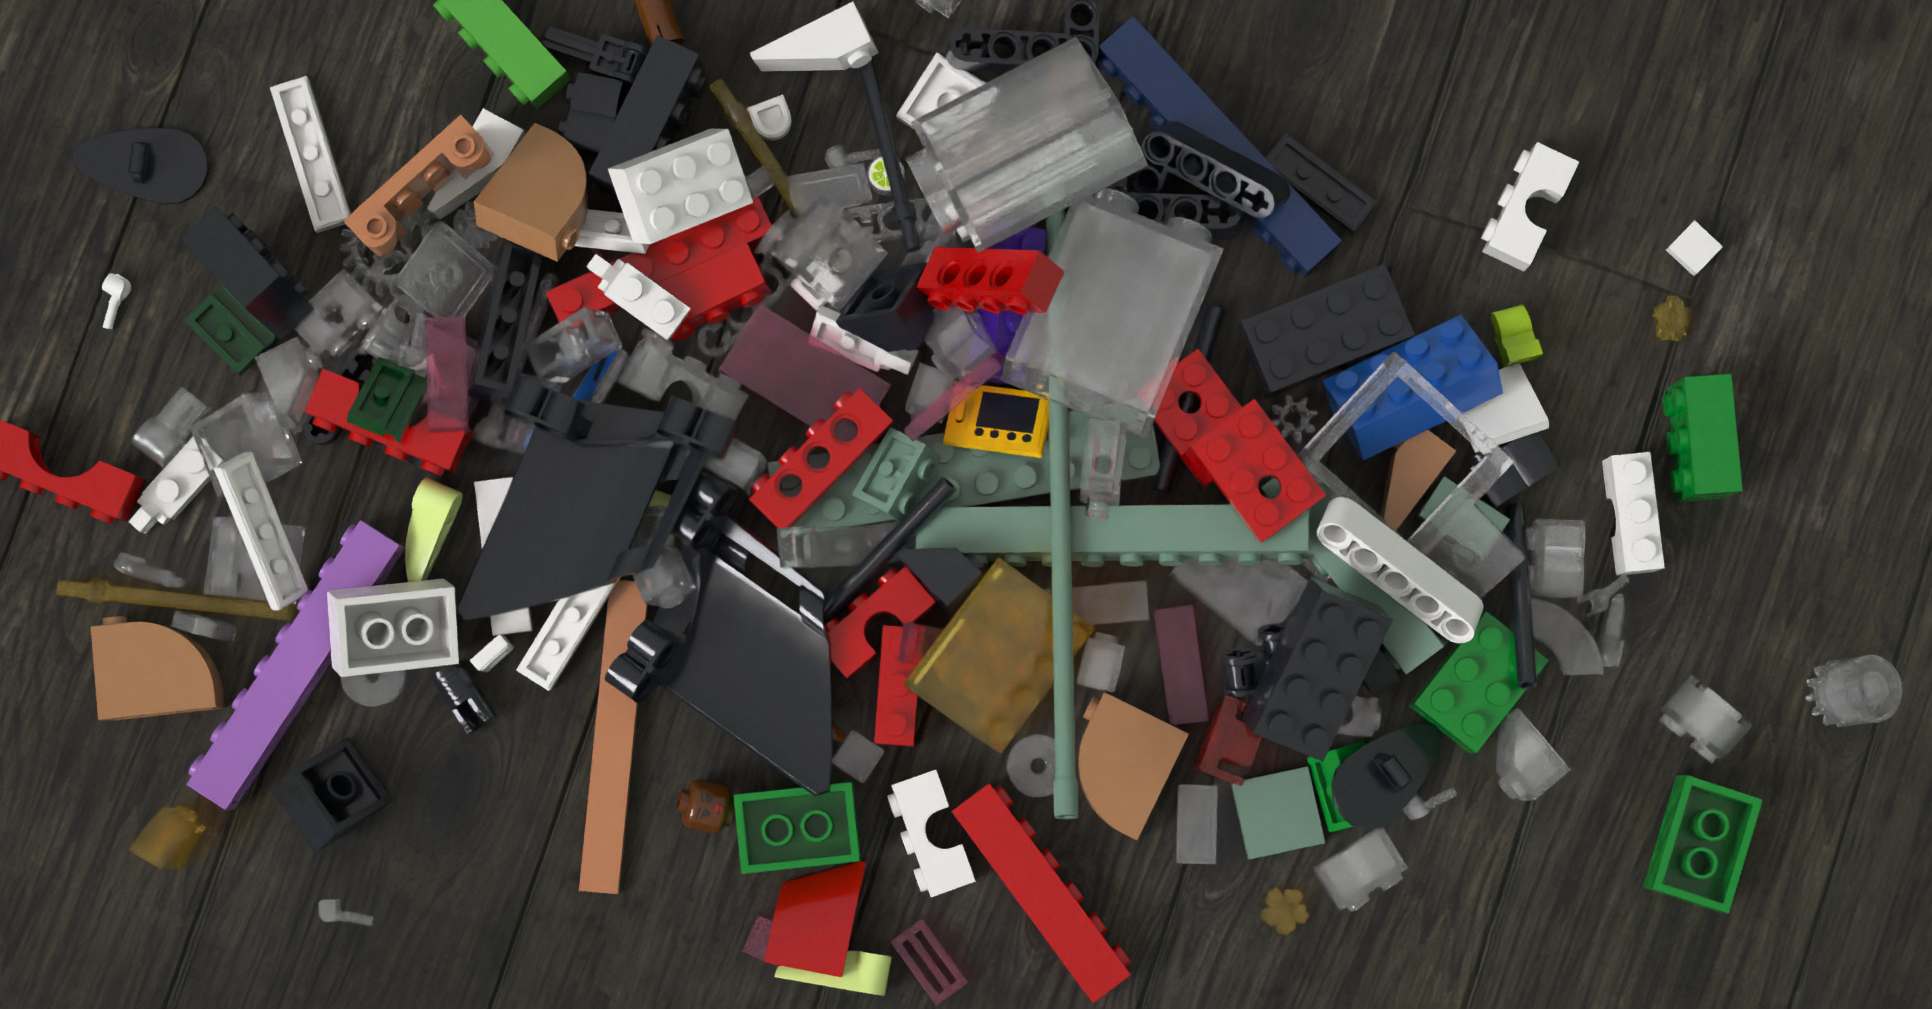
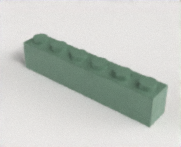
[1261,455,1449,674]

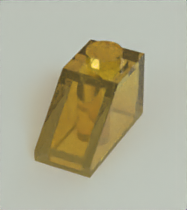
[127,805,206,869]

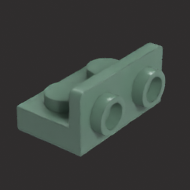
[852,427,941,522]

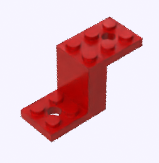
[1135,349,1326,544]

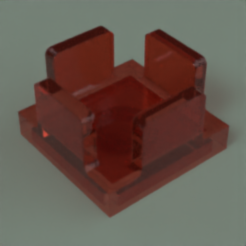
[1194,695,1262,787]

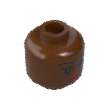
[676,779,735,834]

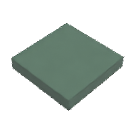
[1231,766,1325,860]

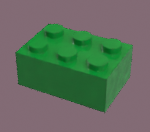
[1663,374,1743,502]
[1408,611,1549,754]
[1642,775,1763,914]
[733,782,861,874]

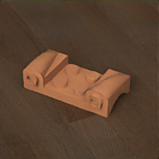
[344,115,494,258]

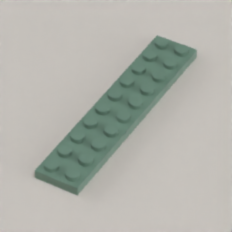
[767,400,1160,540]

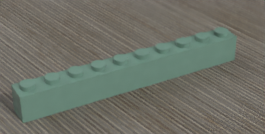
[916,505,1312,567]

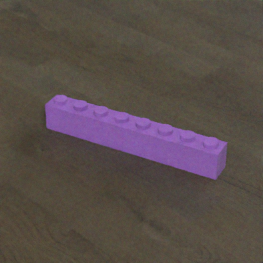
[186,520,405,810]

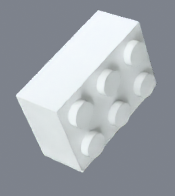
[608,129,753,244]
[327,579,459,677]

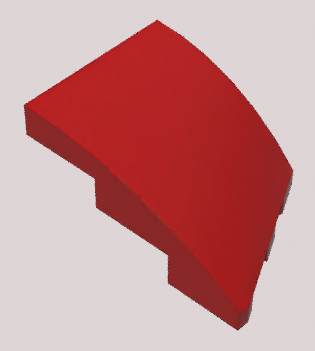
[764,861,866,978]

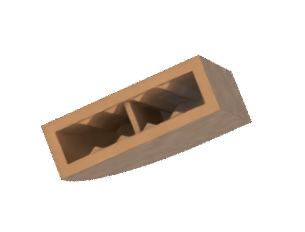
[474,123,588,262]
[90,616,225,721]
[1078,692,1189,840]

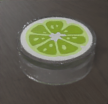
[867,155,906,195]

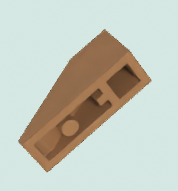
[1379,430,1456,532]

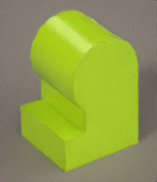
[1491,305,1543,368]

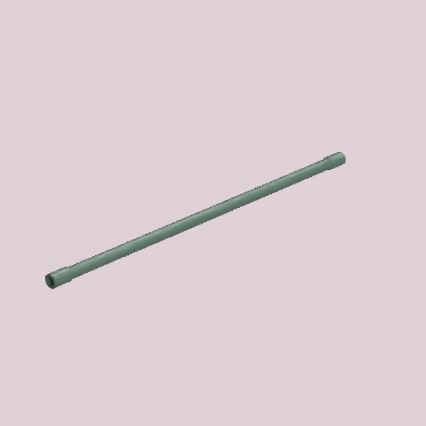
[1043,183,1078,819]

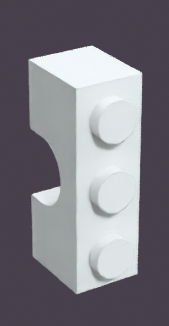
[1481,142,1579,272]
[1602,452,1665,576]
[887,770,976,897]

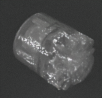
[1806,655,1902,727]

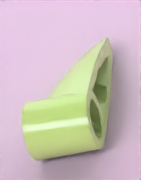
[405,477,463,582]
[775,951,892,996]

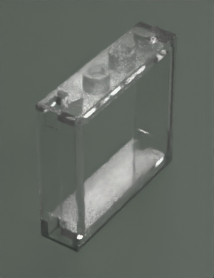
[1297,351,1515,556]

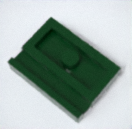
[184,283,279,376]
[347,357,432,442]

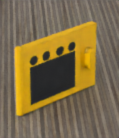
[943,382,1049,458]

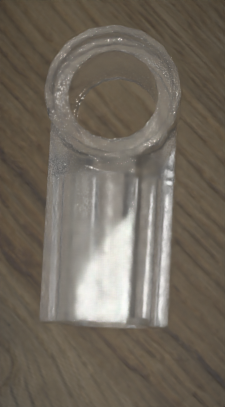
[132,386,210,468]

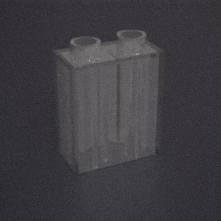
[905,37,1148,253]
[1001,188,1224,439]

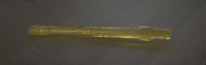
[710,79,848,276]
[57,579,292,621]

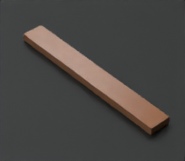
[579,580,650,894]

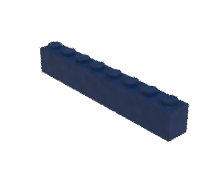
[1097,16,1342,278]

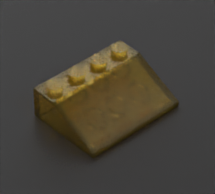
[904,557,1095,753]

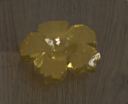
[1652,295,1691,341]
[1260,888,1309,935]

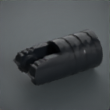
[431,659,497,736]

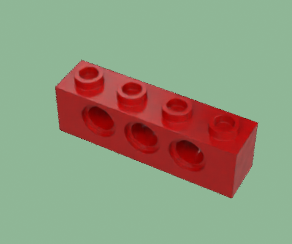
[916,247,1065,315]
[749,388,894,535]

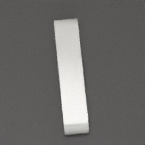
[1317,497,1483,643]

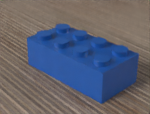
[1322,314,1503,460]

